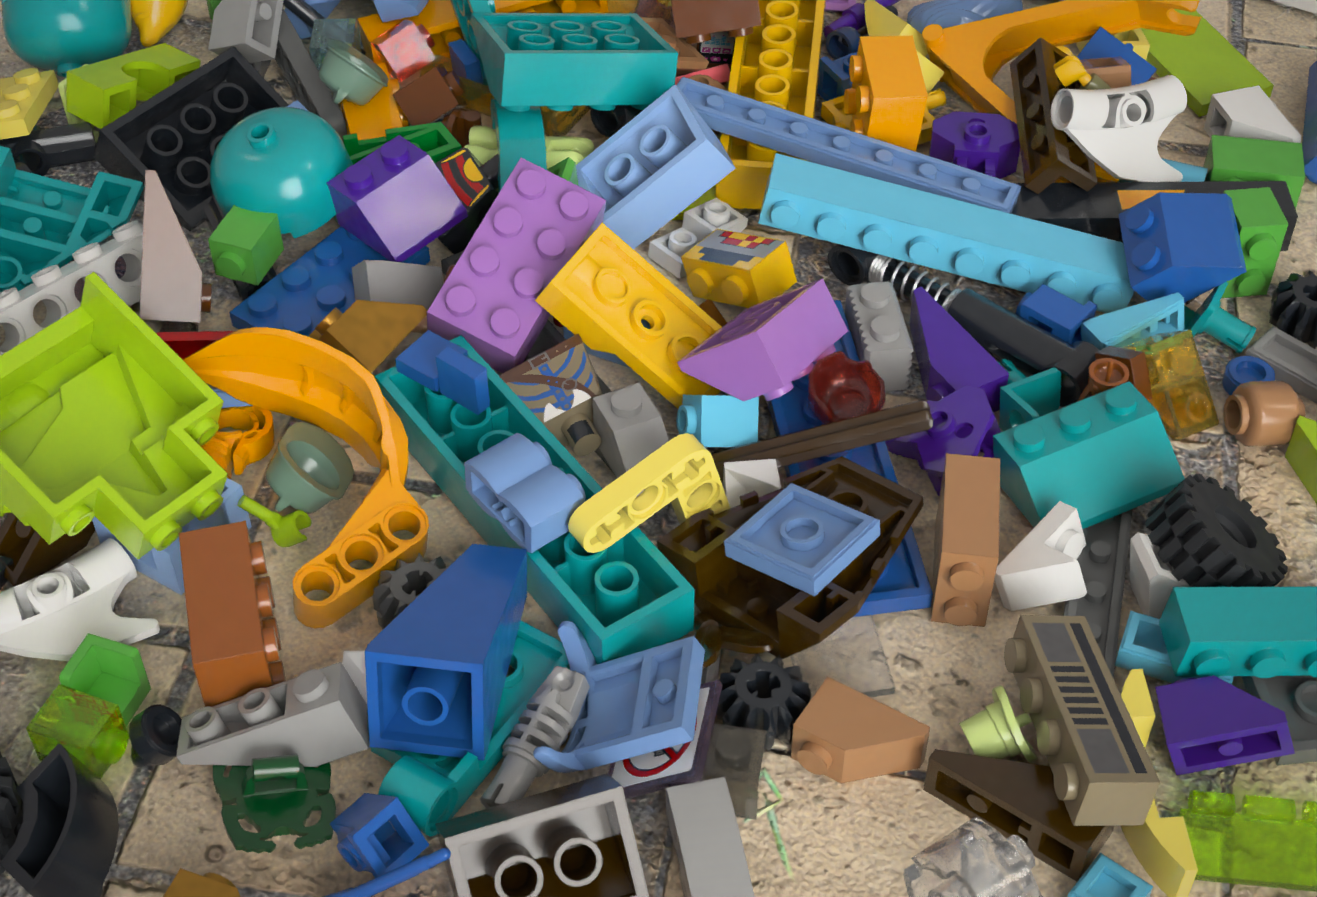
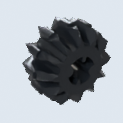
[1269,270,1317,349]
[714,653,811,752]

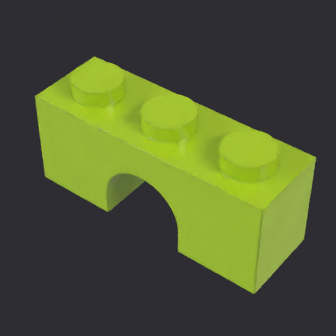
[66,43,201,129]

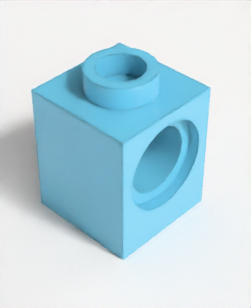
[676,395,759,447]

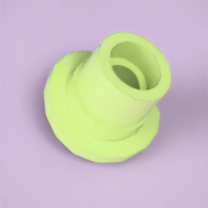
[959,685,1038,763]

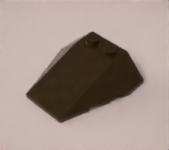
[657,456,924,659]

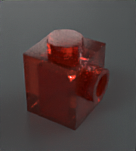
[370,19,436,82]

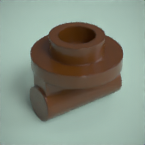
[442,107,482,148]

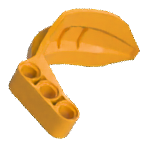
[183,327,429,629]

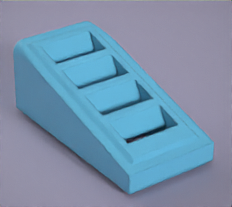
[1081,293,1184,352]

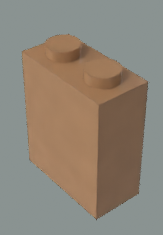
[931,453,1000,627]

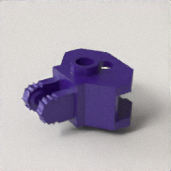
[928,111,1020,179]
[885,385,1001,496]

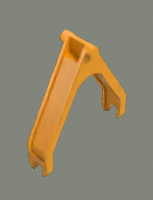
[922,0,1201,183]

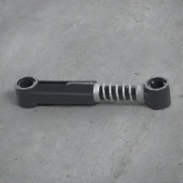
[827,244,1099,407]

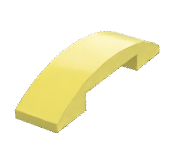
[1121,669,1198,897]

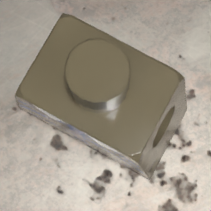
[499,334,603,456]

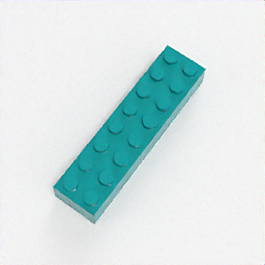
[375,335,695,664]

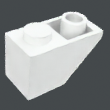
[1203,85,1302,143]

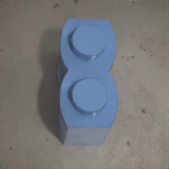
[464,433,586,553]

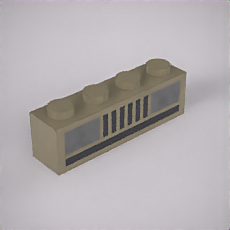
[1004,615,1160,826]

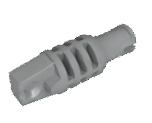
[480,666,590,808]

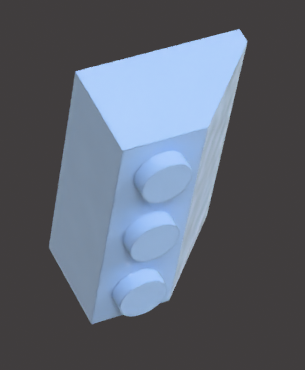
[576,85,736,250]

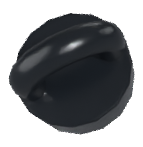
[129,704,182,767]

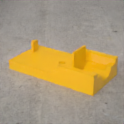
[535,223,722,409]

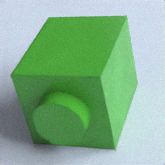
[208,205,284,285]

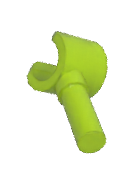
[237,495,312,547]

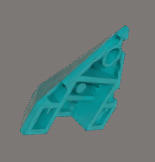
[0,146,144,292]

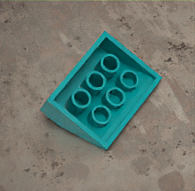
[471,13,678,112]

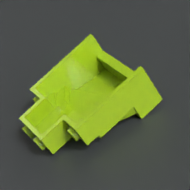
[0,272,228,560]

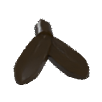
[694,613,774,668]

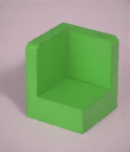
[59,633,151,732]

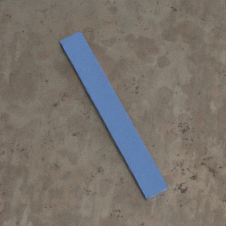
[676,77,1021,214]

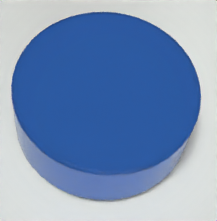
[1222,356,1275,395]

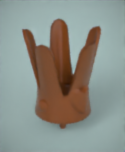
[1077,358,1130,402]

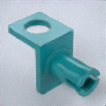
[1146,282,1257,354]
[997,359,1061,431]

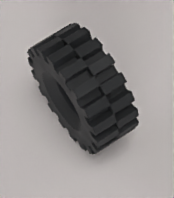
[1146,474,1288,587]

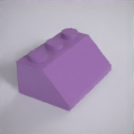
[677,278,848,401]

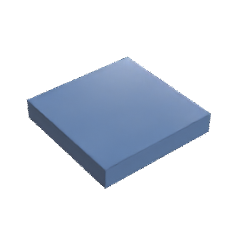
[724,483,880,596]

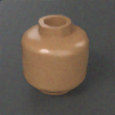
[1223,381,1305,447]

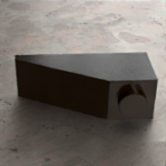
[923,749,1114,882]

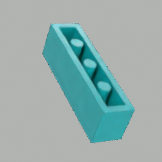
[1159,586,1317,678]

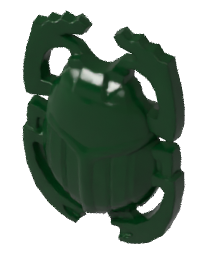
[213,754,336,854]

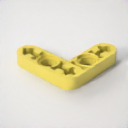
[568,433,730,553]

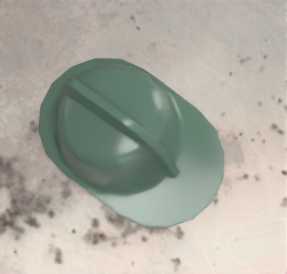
[319,39,388,106]
[265,422,354,514]

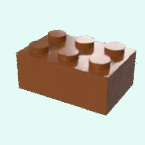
[179,521,286,707]

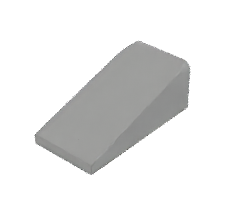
[352,260,443,310]

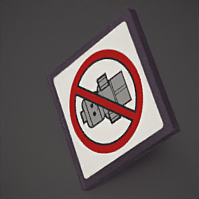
[608,680,722,799]

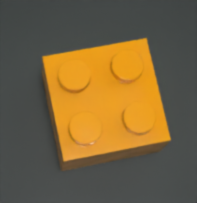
[844,35,928,152]

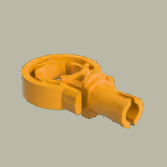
[201,406,275,479]

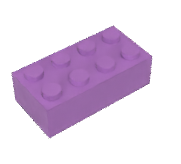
[427,158,606,374]

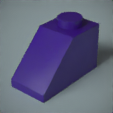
[1155,675,1295,775]

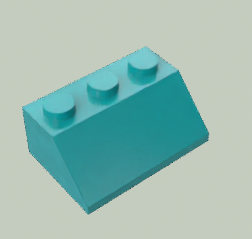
[993,381,1185,529]

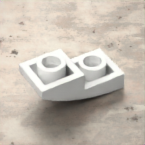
[648,198,748,279]

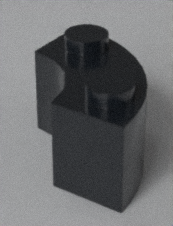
[0,743,119,897]

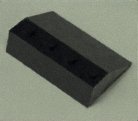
[94,46,289,231]

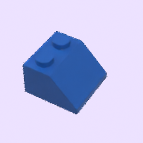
[1118,192,1247,303]

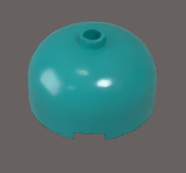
[1,0,132,78]
[210,107,353,238]

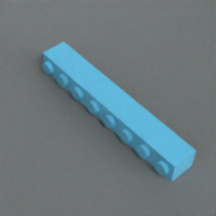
[758,153,1135,313]

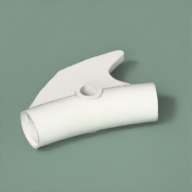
[1051,75,1187,182]
[0,538,160,661]

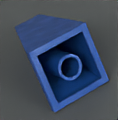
[365,544,527,761]

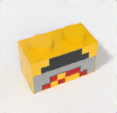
[681,229,797,308]

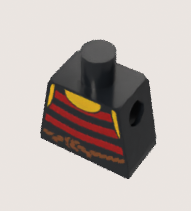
[435,148,499,254]

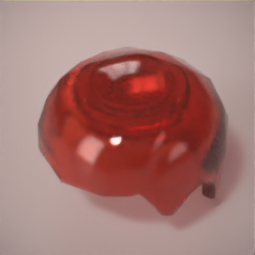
[808,351,886,424]

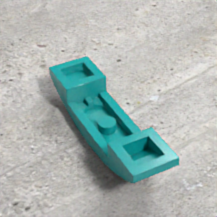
[490,99,547,192]

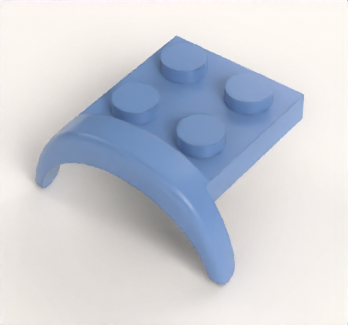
[533,621,705,773]

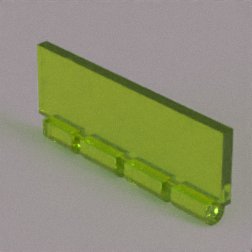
[1178,790,1317,892]

